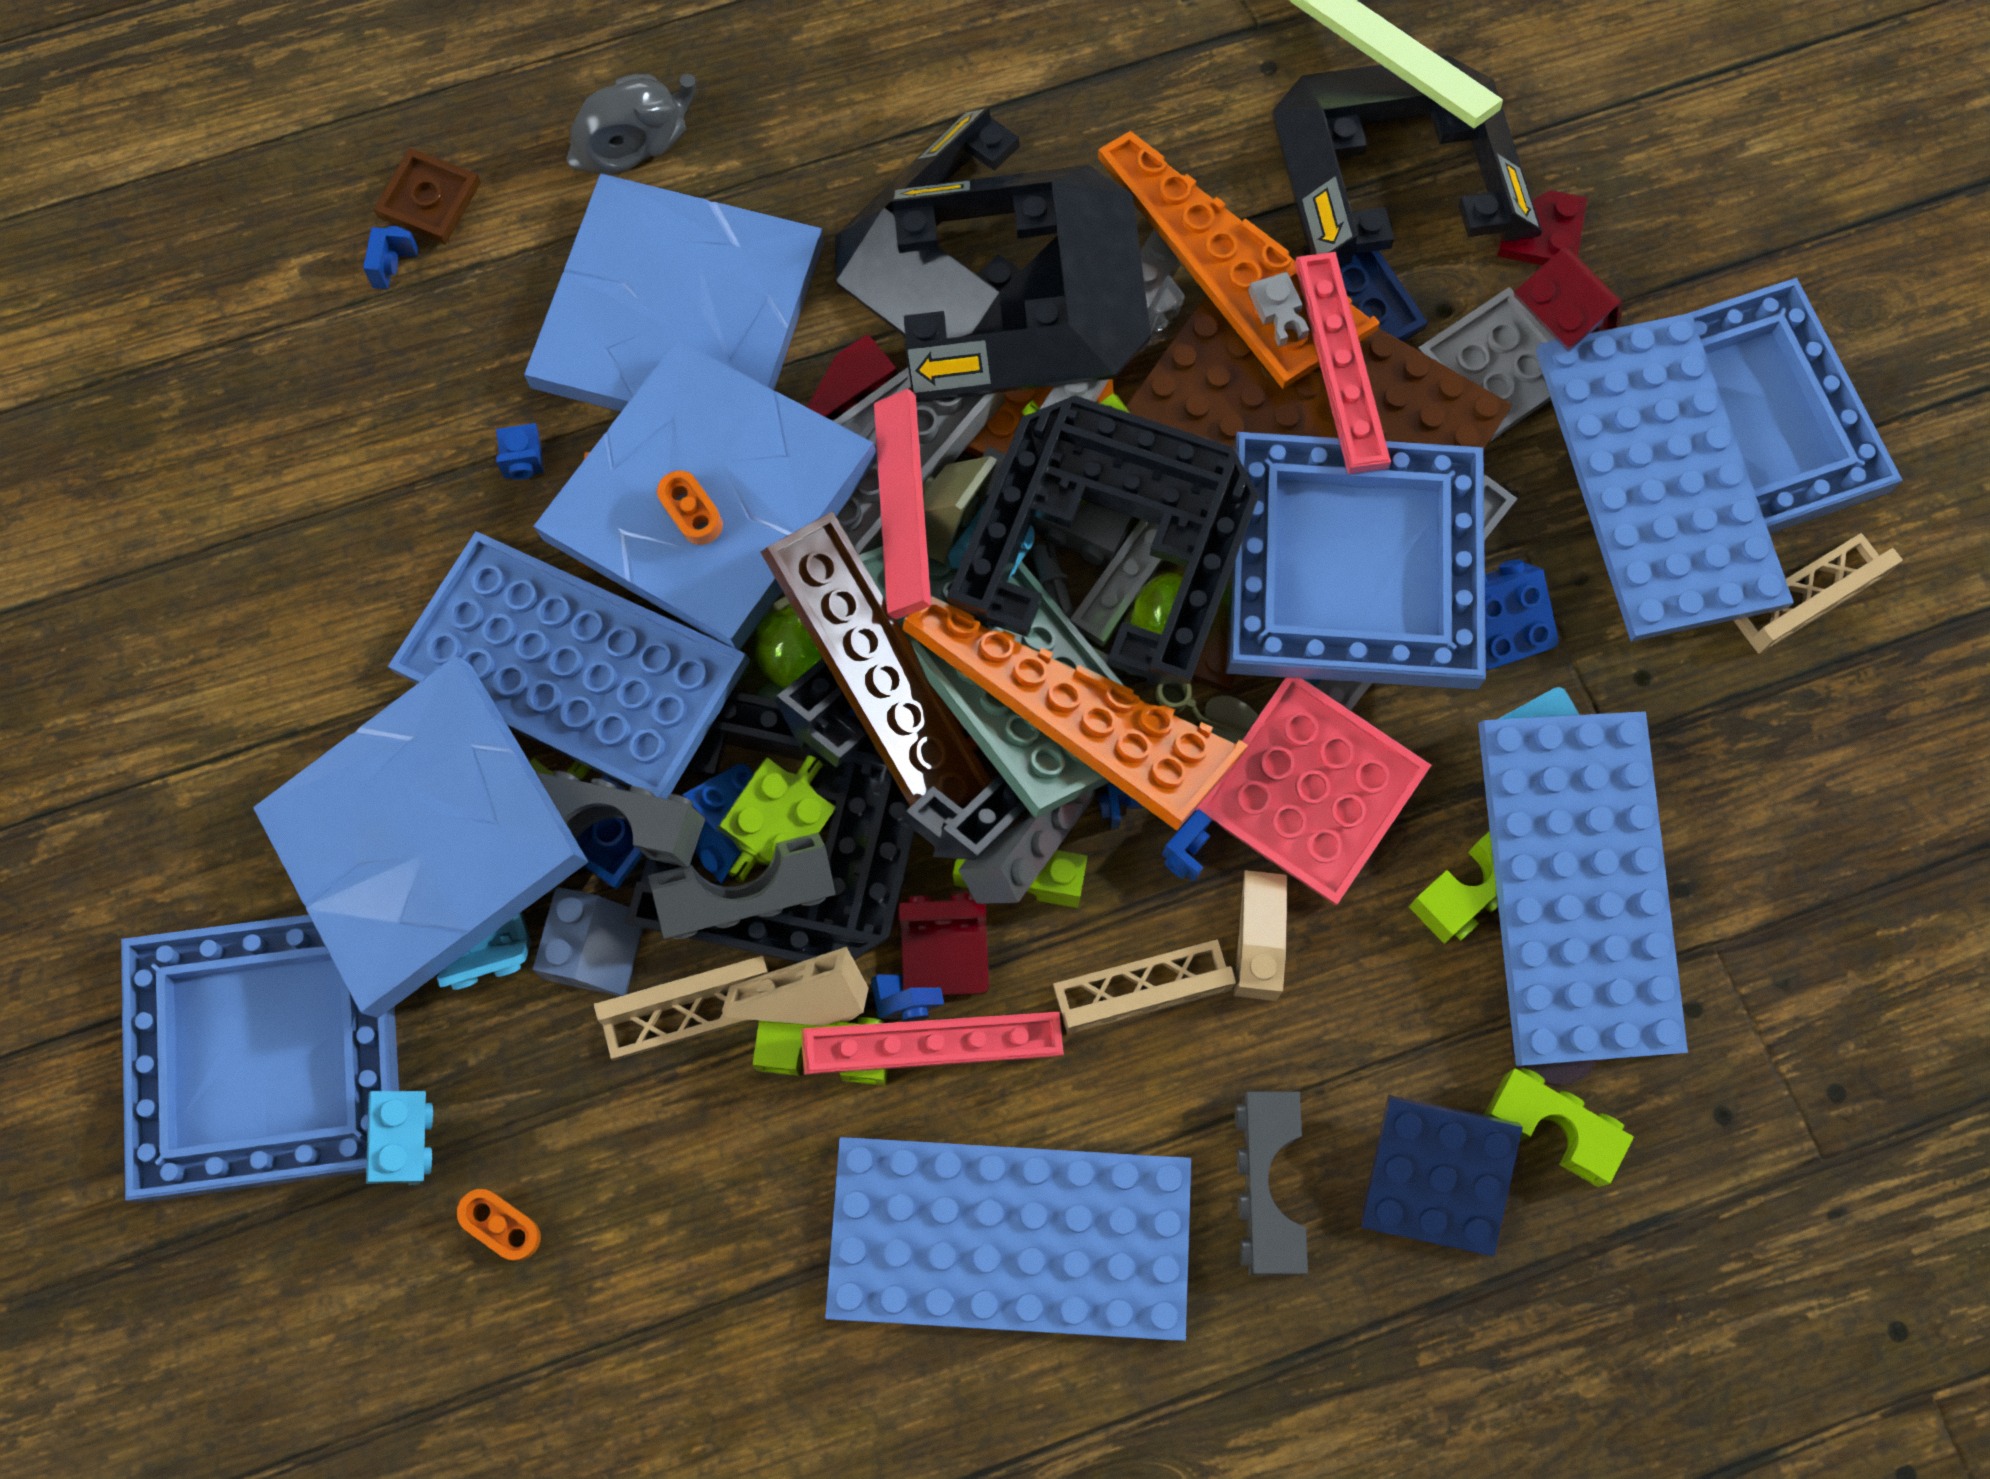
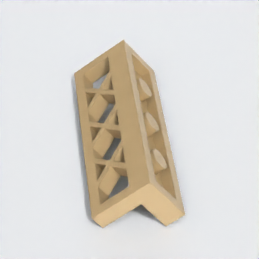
[1733,533,1903,654]
[1053,939,1236,1035]
[594,956,770,1061]

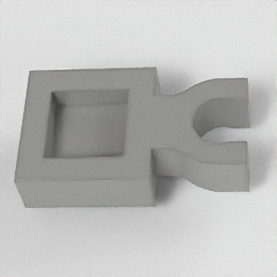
[1248,272,1309,347]

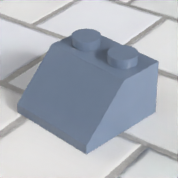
[533,887,644,996]

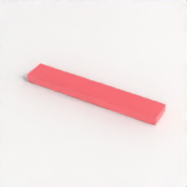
[1295,252,1391,474]
[874,388,931,620]
[801,1012,1064,1075]

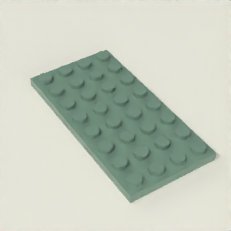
[859,546,1124,819]

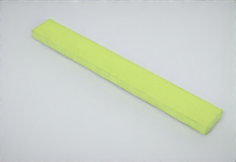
[1288,0,1503,129]

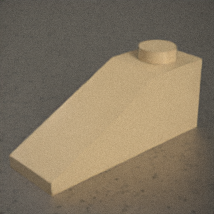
[1233,870,1287,1001]
[722,947,869,1026]

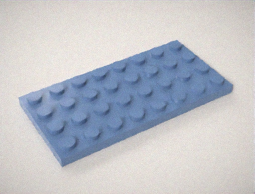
[1536,313,1794,642]
[388,531,750,799]
[1478,711,1688,1066]
[825,1137,1191,1341]

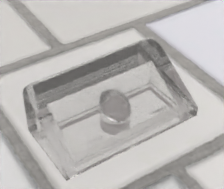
[1138,275,1185,353]

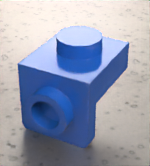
[871,974,944,1022]

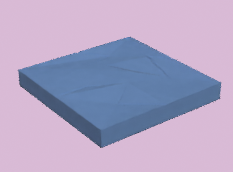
[524,173,824,412]
[1687,278,1903,534]
[533,339,877,651]
[1226,432,1486,690]
[253,655,588,1018]
[121,915,399,1203]

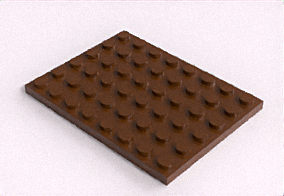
[1126,294,1513,451]

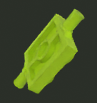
[716,755,836,883]

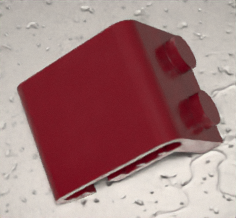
[1514,246,1623,352]

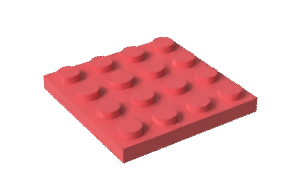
[1196,677,1431,905]

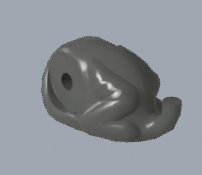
[567,73,696,175]

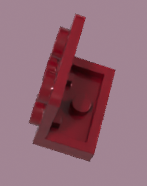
[899,893,989,997]

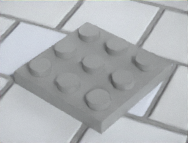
[1417,287,1556,442]

